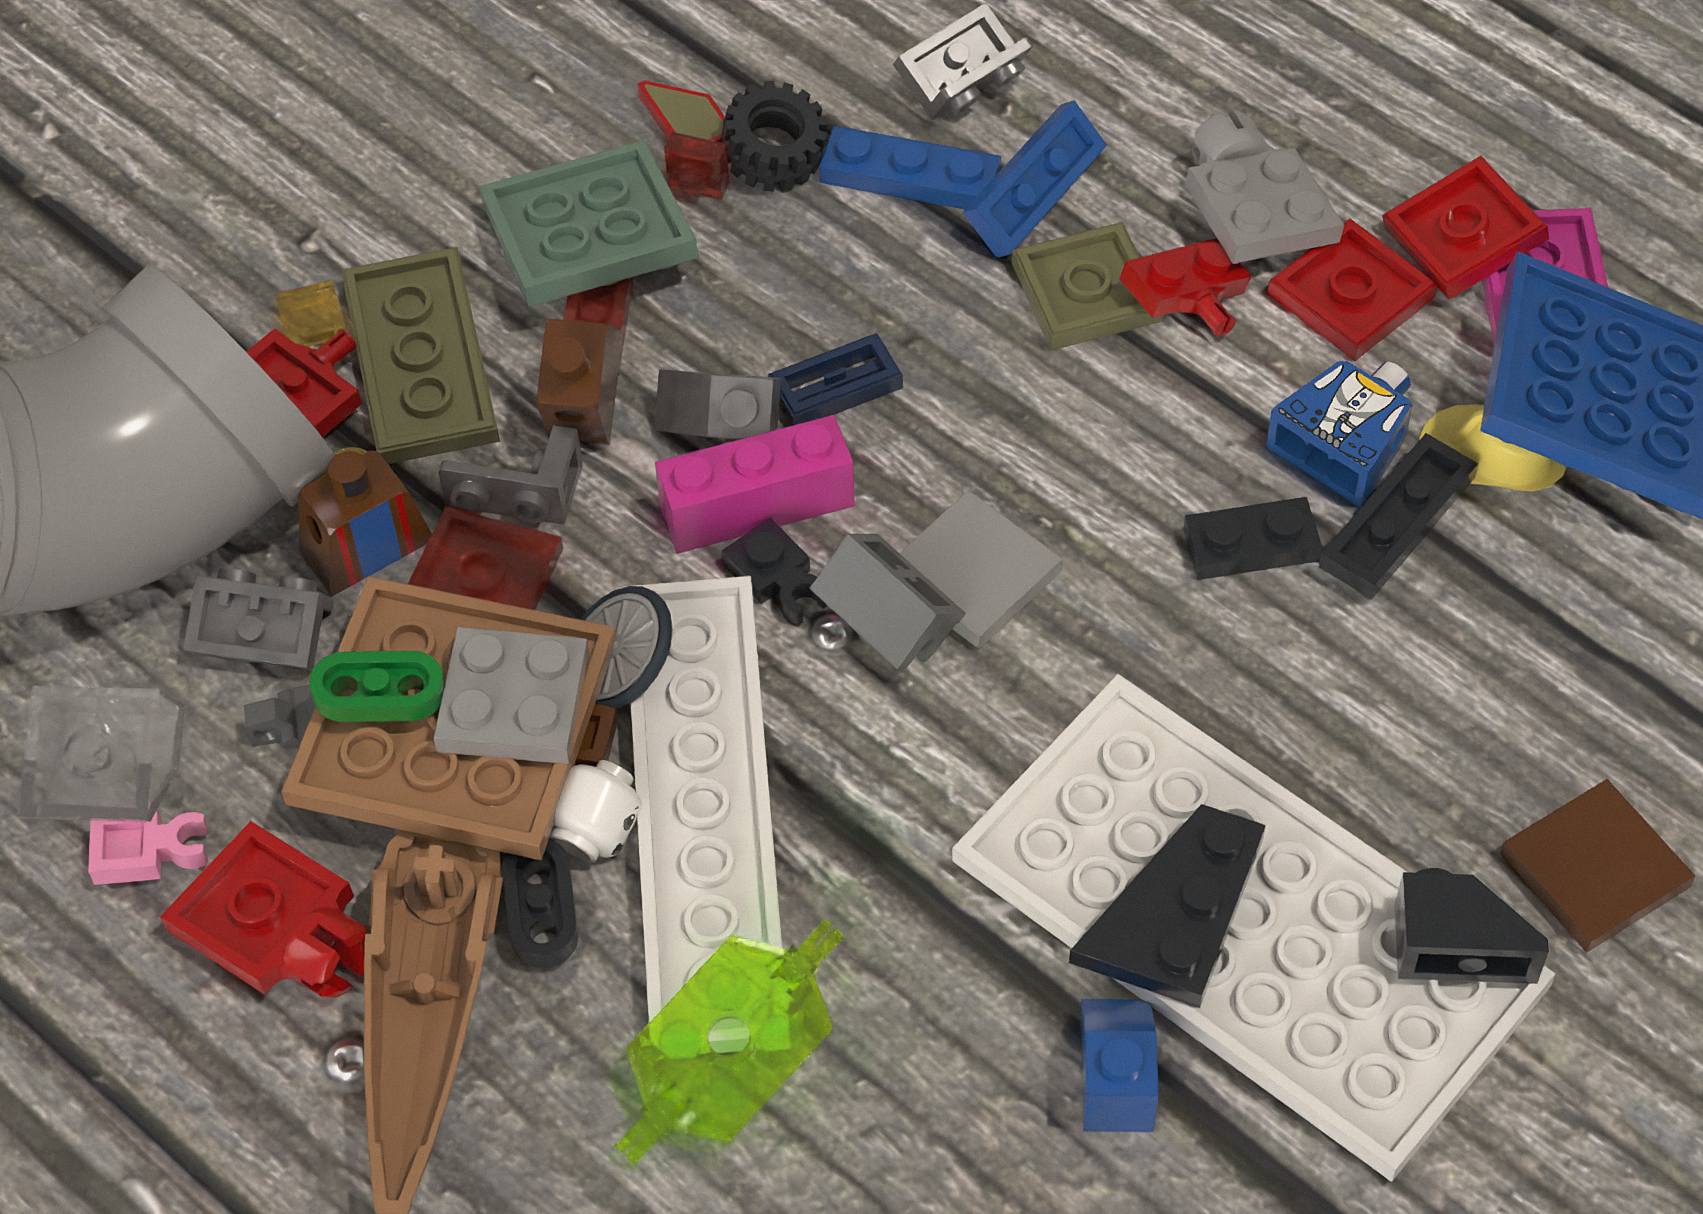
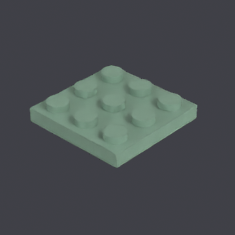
[479,140,699,307]

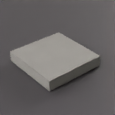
[900,490,1063,649]

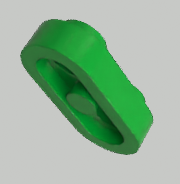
[309,651,445,722]

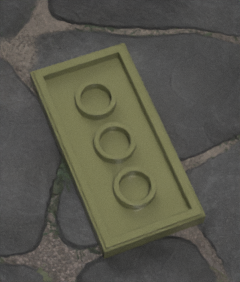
[341,247,500,464]

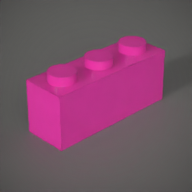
[655,415,855,554]

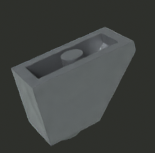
[655,369,781,439]

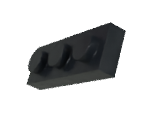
[1319,433,1479,600]

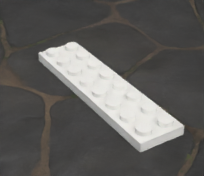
[624,576,790,1059]

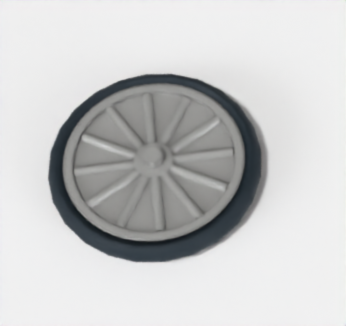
[580,586,673,710]

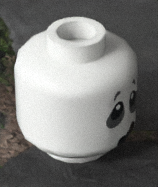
[549,760,642,863]

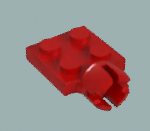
[160,821,369,998]

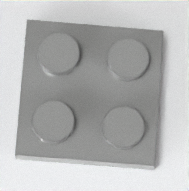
[434,627,589,764]

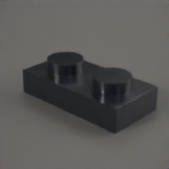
[1183,497,1322,580]

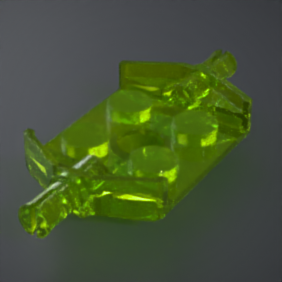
[614,918,845,1166]

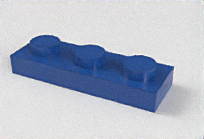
[963,100,1107,258]
[819,125,1001,210]

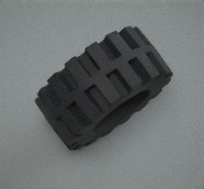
[720,81,827,192]

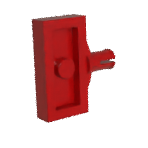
[1119,238,1252,337]
[246,328,362,438]

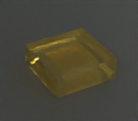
[275,280,347,347]

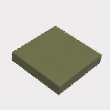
[1012,222,1163,351]

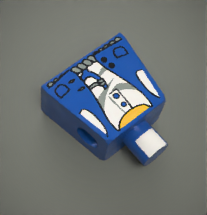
[1266,361,1413,508]

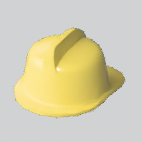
[1419,404,1567,492]

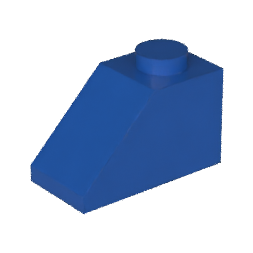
[1081,999,1159,1132]

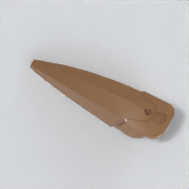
[364,830,503,1214]

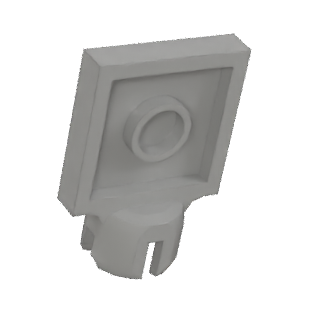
[1185,110,1344,264]

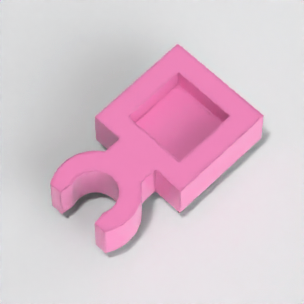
[88,808,209,885]

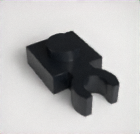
[721,517,828,627]

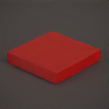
[1382,156,1549,300]
[1267,218,1438,361]

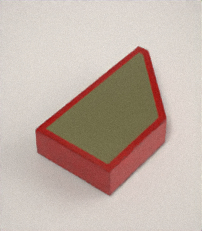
[637,80,725,166]

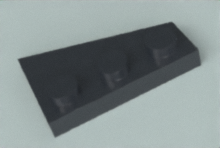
[1069,804,1266,1008]

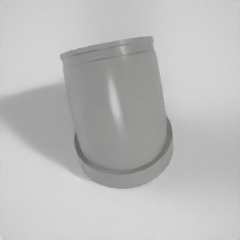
[0,264,335,616]

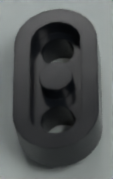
[502,839,579,968]

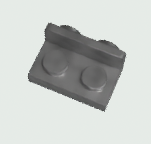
[183,568,334,671]

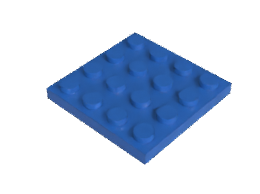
[1480,252,1703,519]

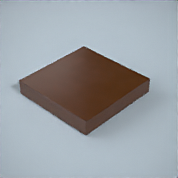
[1500,779,1695,953]

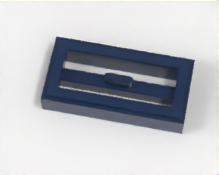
[768,333,903,426]

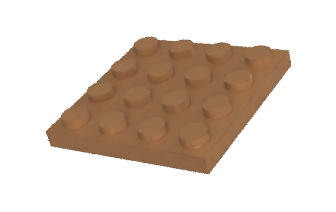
[282,576,617,860]

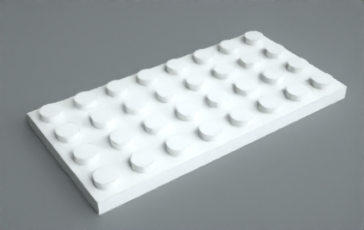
[952,674,1556,1182]

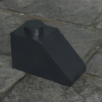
[1394,868,1549,984]

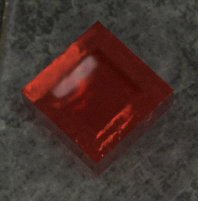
[664,132,730,199]

